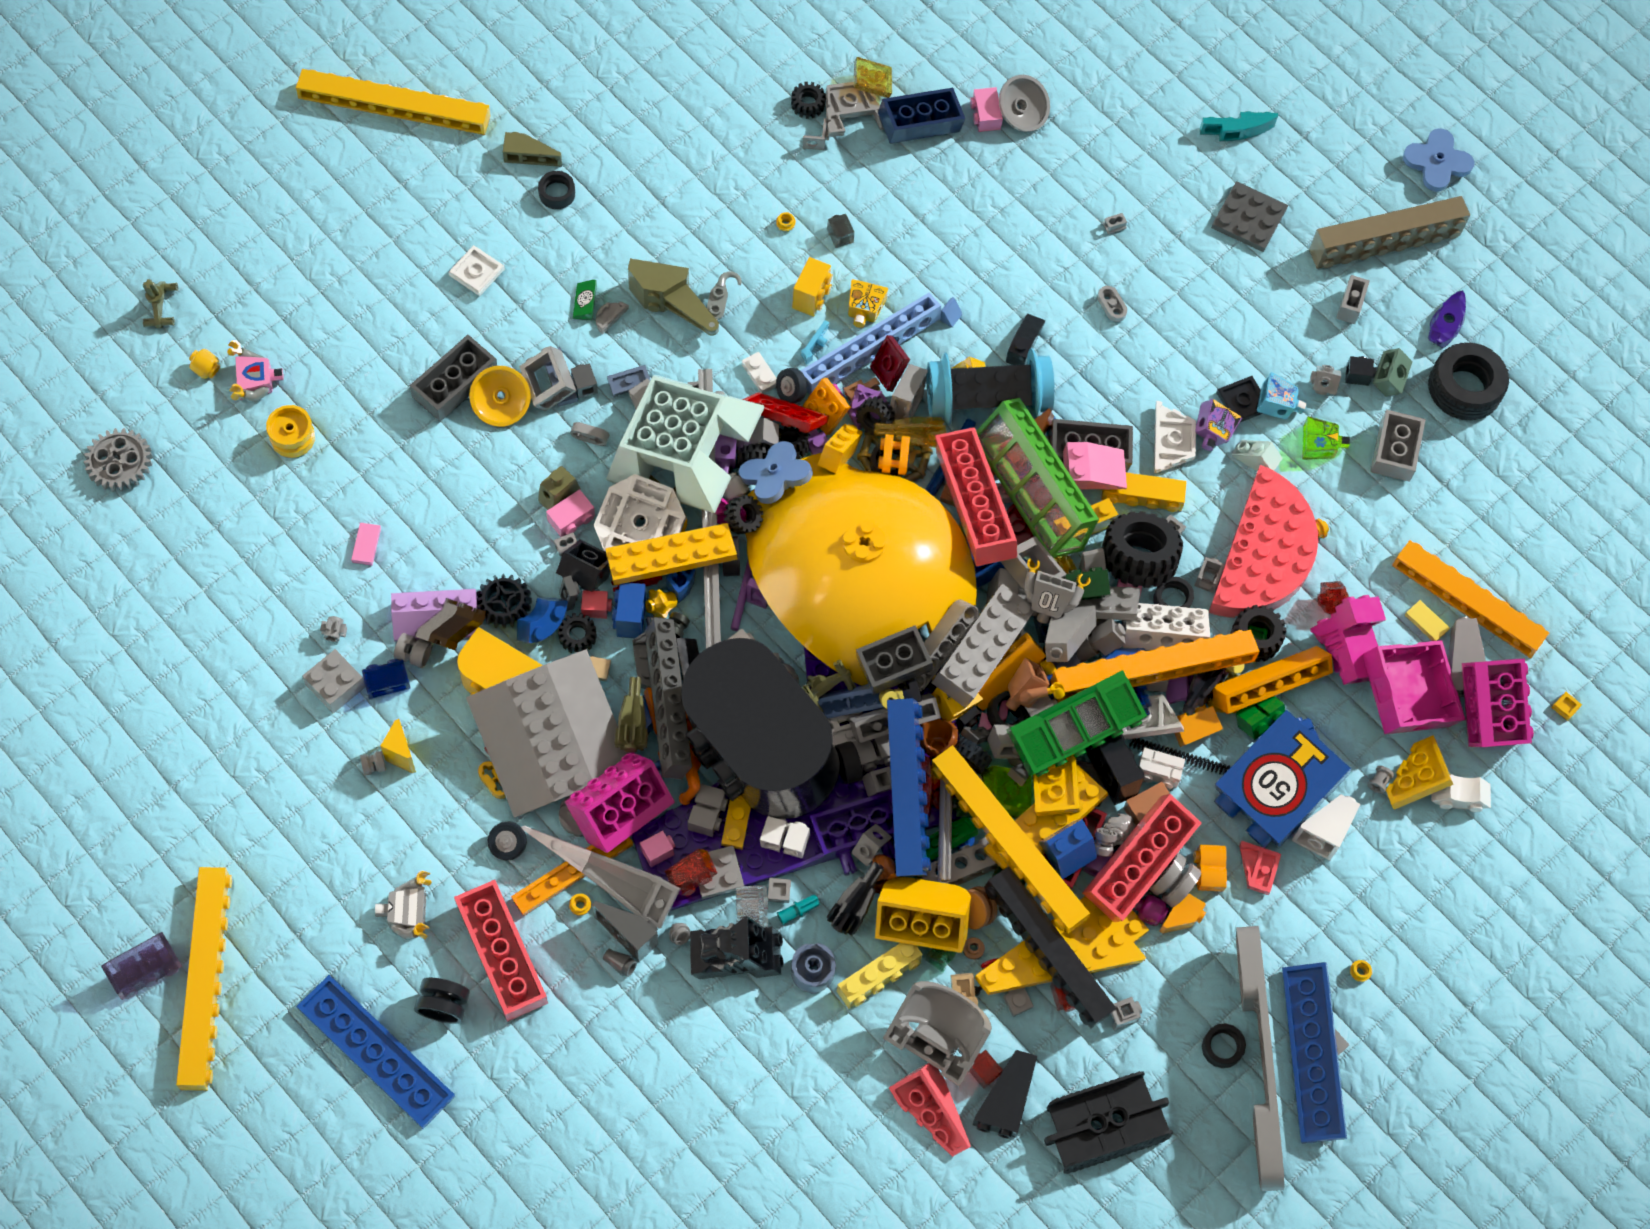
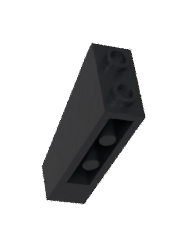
[972,1050,1037,1139]

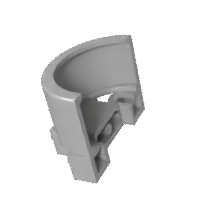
[883,981,992,1086]

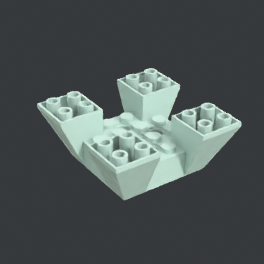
[606,375,765,513]

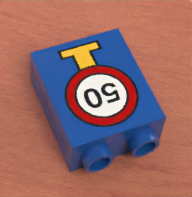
[1214,710,1351,848]

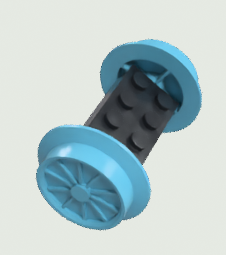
[926,348,1055,426]

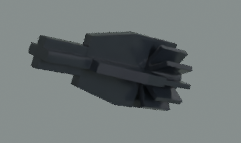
[1182,668,1229,715]
[827,862,884,936]

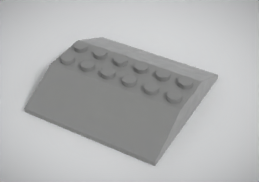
[466,649,628,818]

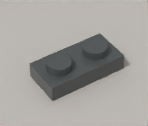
[559,576,580,611]

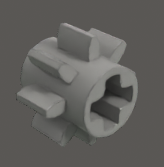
[320,616,347,642]

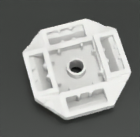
[594,474,686,552]

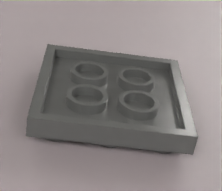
[1211,181,1289,252]

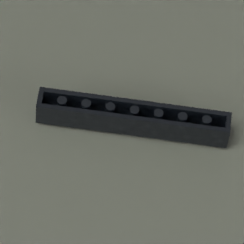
[984,866,1117,1029]

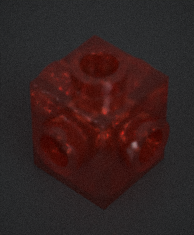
[1317,581,1349,614]

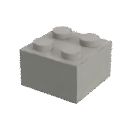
[302,649,366,714]

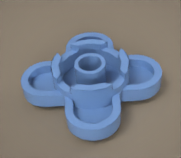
[1403,128,1474,192]
[739,441,813,504]

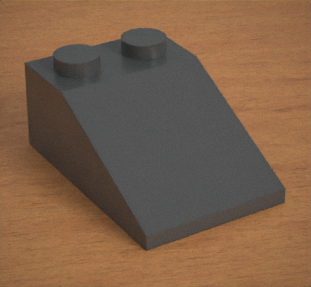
[592,901,658,962]

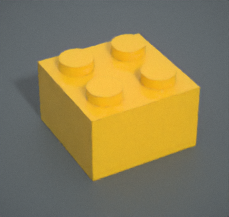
[792,257,833,317]

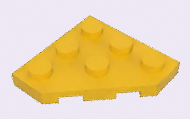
[1386,735,1454,810]

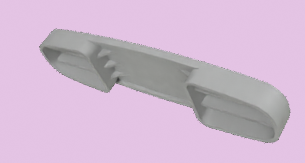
[1236,926,1285,1191]

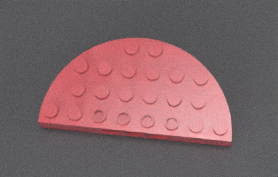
[1208,465,1318,618]

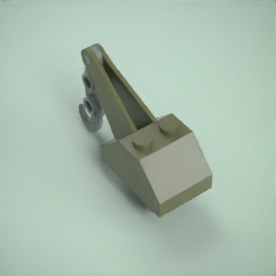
[628,258,742,336]

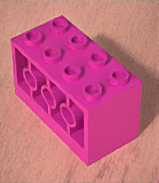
[1461,658,1534,747]
[565,752,675,853]

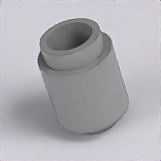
[1076,635,1100,662]

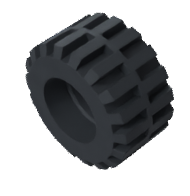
[1230,605,1286,662]

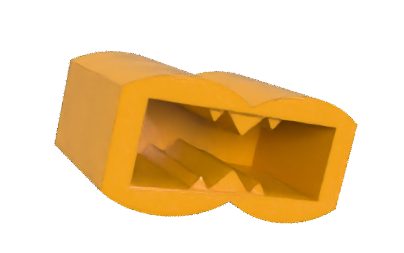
[1193,845,1227,892]

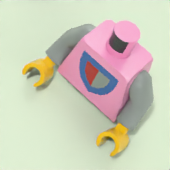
[227,340,284,402]

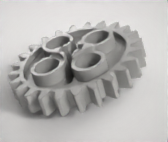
[84,428,153,492]

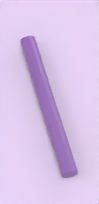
[730,560,752,631]

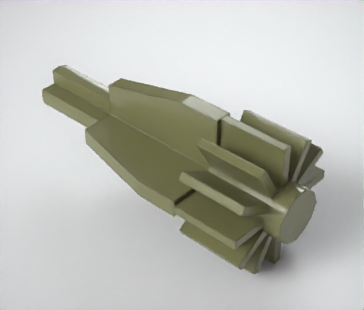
[614,677,648,753]

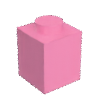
[640,831,675,867]

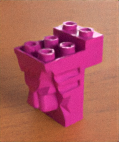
[1310,595,1386,685]

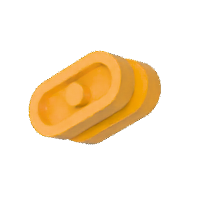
[878,434,910,475]

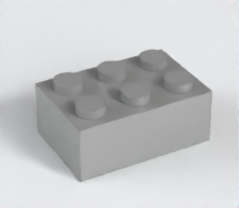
[1370,409,1426,482]

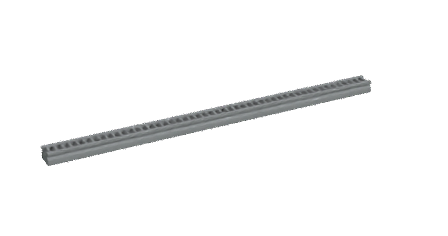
[698,369,721,649]

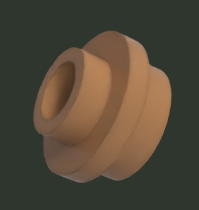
[963,937,985,960]

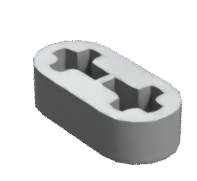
[570,422,610,446]

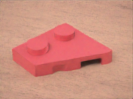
[1239,841,1281,895]

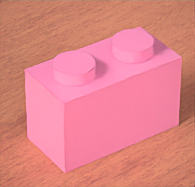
[970,87,1003,132]
[546,489,595,537]

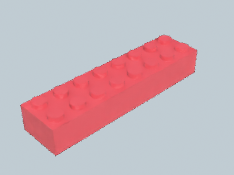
[935,427,1017,566]

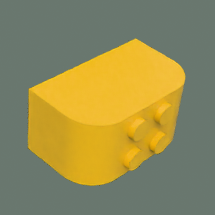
[457,627,543,695]
[875,877,971,953]

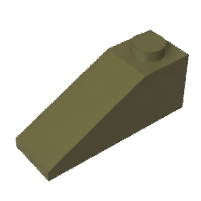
[503,132,562,167]

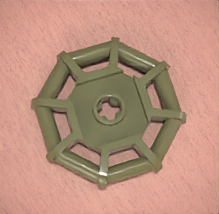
[857,425,933,482]

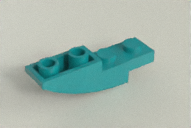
[1200,111,1278,141]

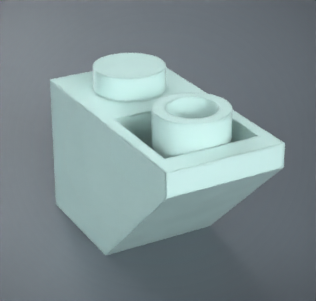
[1232,440,1283,471]

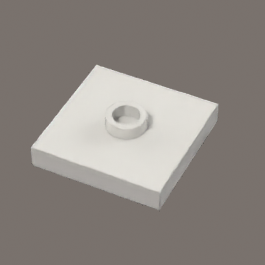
[449,245,505,296]

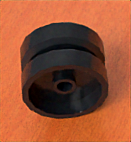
[414,977,470,1024]

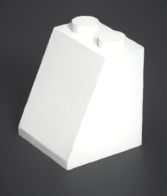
[1292,794,1360,860]

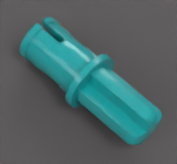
[777,895,820,925]

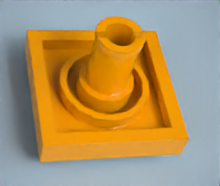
[803,378,851,435]

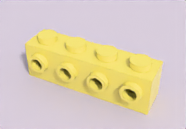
[836,943,923,1009]

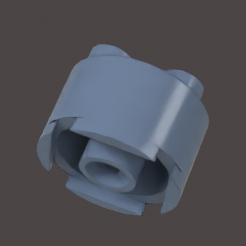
[791,943,836,994]

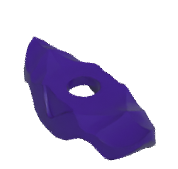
[1428,290,1466,348]

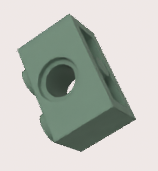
[1373,348,1413,397]

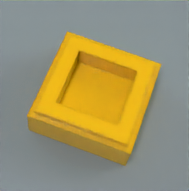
[1551,692,1582,721]

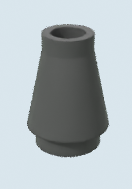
[603,948,637,977]

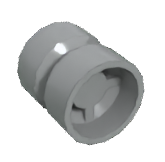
[394,633,432,668]

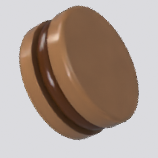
[967,886,998,930]

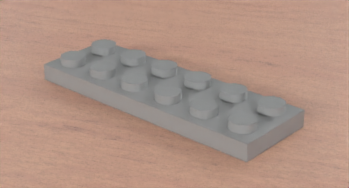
[1018,585,1140,620]

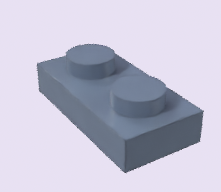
[607,365,651,397]

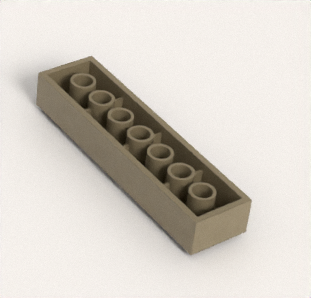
[1309,196,1470,269]

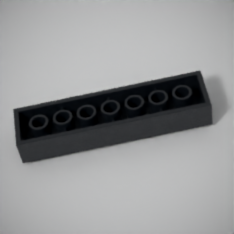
[1043,645,1144,805]

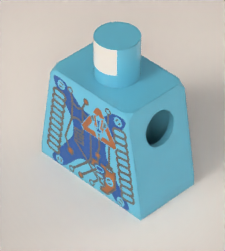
[1257,372,1306,419]

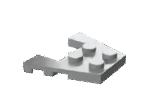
[825,81,884,137]

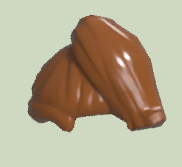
[872,854,898,894]

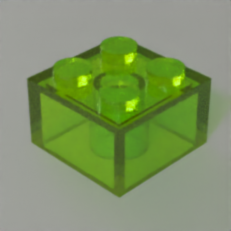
[981,765,1031,818]

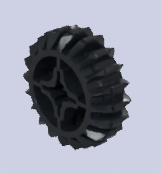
[476,573,532,629]

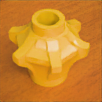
[645,589,677,619]

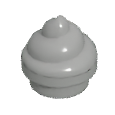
[669,923,690,945]

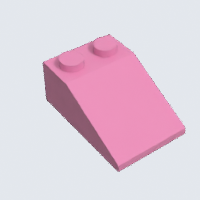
[1063,442,1127,490]

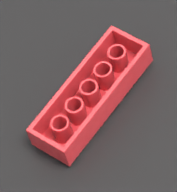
[1082,794,1201,922]
[454,880,548,1022]

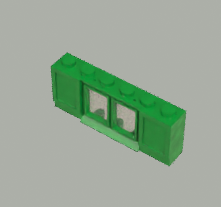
[1006,670,1147,777]

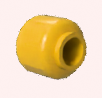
[189,349,220,379]

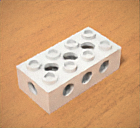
[1122,603,1210,650]

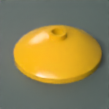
[469,366,531,427]

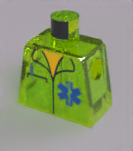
[1302,417,1350,460]

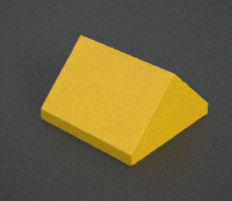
[380,719,416,773]

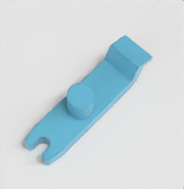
[801,320,829,365]

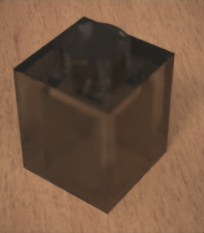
[827,213,855,248]

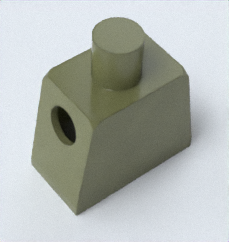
[538,466,581,510]

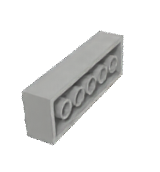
[931,583,1034,708]

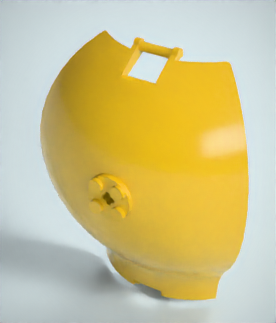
[745,453,977,686]

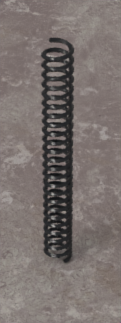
[1129,738,1230,775]

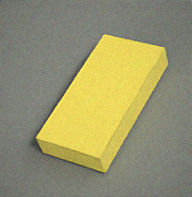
[1405,600,1450,641]

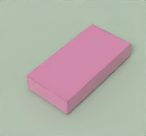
[351,523,381,566]

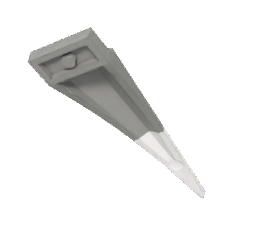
[521,826,681,929]

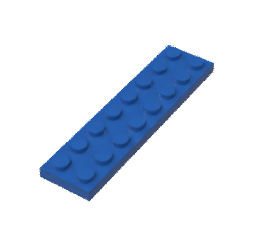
[1282,962,1347,1144]
[296,975,456,1129]

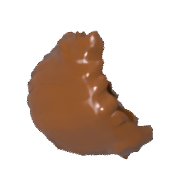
[920,718,958,758]

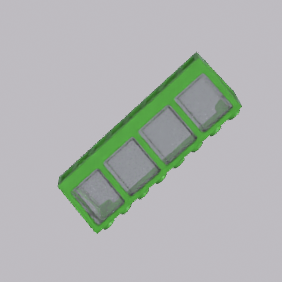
[976,398,1099,558]

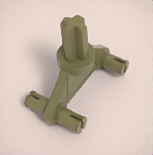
[143,279,178,328]
[802,660,856,712]

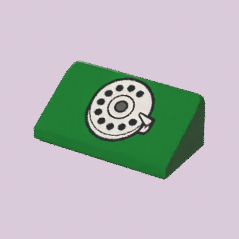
[573,280,597,320]

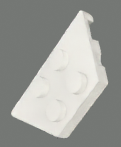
[1154,401,1196,473]
[1122,694,1184,740]

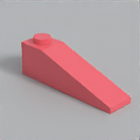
[889,1063,971,1157]

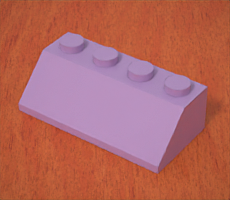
[391,589,478,642]

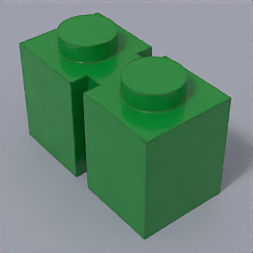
[1235,696,1285,740]

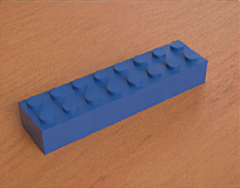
[887,698,931,877]

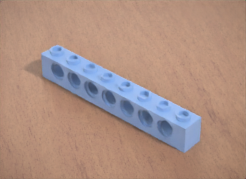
[800,292,941,395]

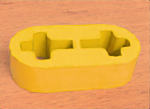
[478,761,506,799]

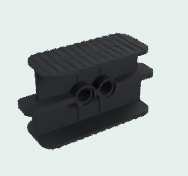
[1044,1071,1173,1174]

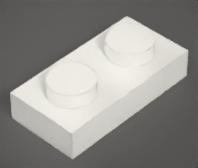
[742,352,777,394]

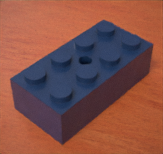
[878,87,966,144]

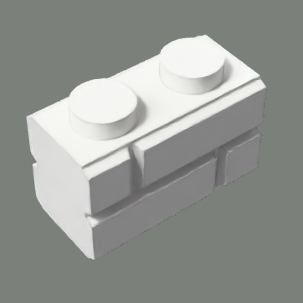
[1138,748,1185,789]

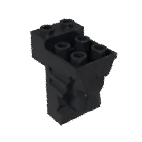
[690,916,784,979]

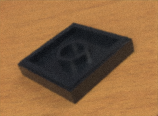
[1216,376,1263,422]

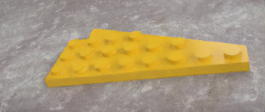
[975,896,1149,995]

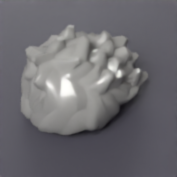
[1103,814,1136,849]

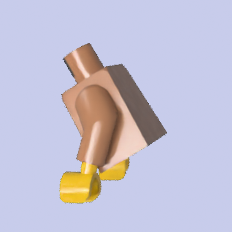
[1006,657,1065,711]

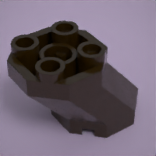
[415,598,486,651]

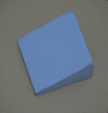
[940,297,962,327]

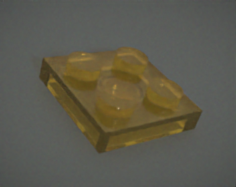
[854,57,892,98]

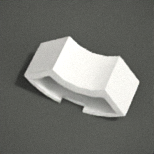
[1431,774,1491,812]

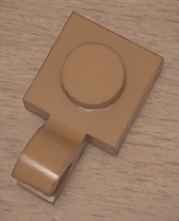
[843,377,881,402]

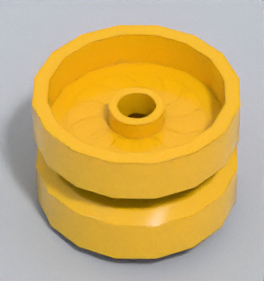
[266,405,315,458]

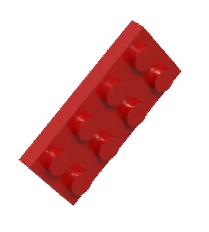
[742,392,829,433]

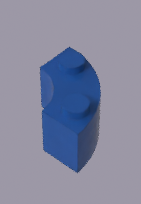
[666,568,696,603]
[517,598,568,643]

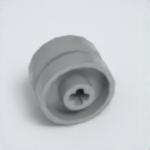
[1149,852,1201,908]

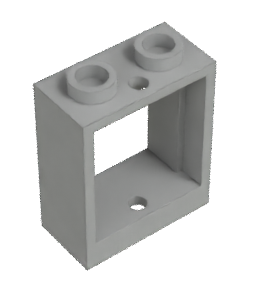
[519,346,577,411]
[890,364,928,429]
[1000,536,1066,592]

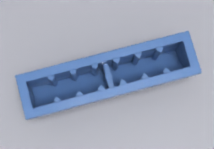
[818,684,884,719]

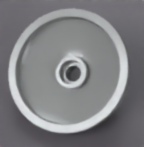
[999,75,1050,132]

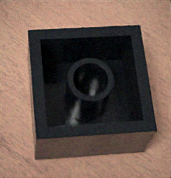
[556,539,611,592]

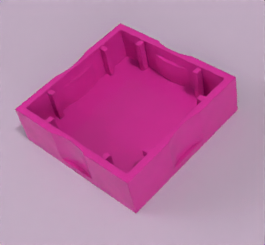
[1362,640,1465,735]

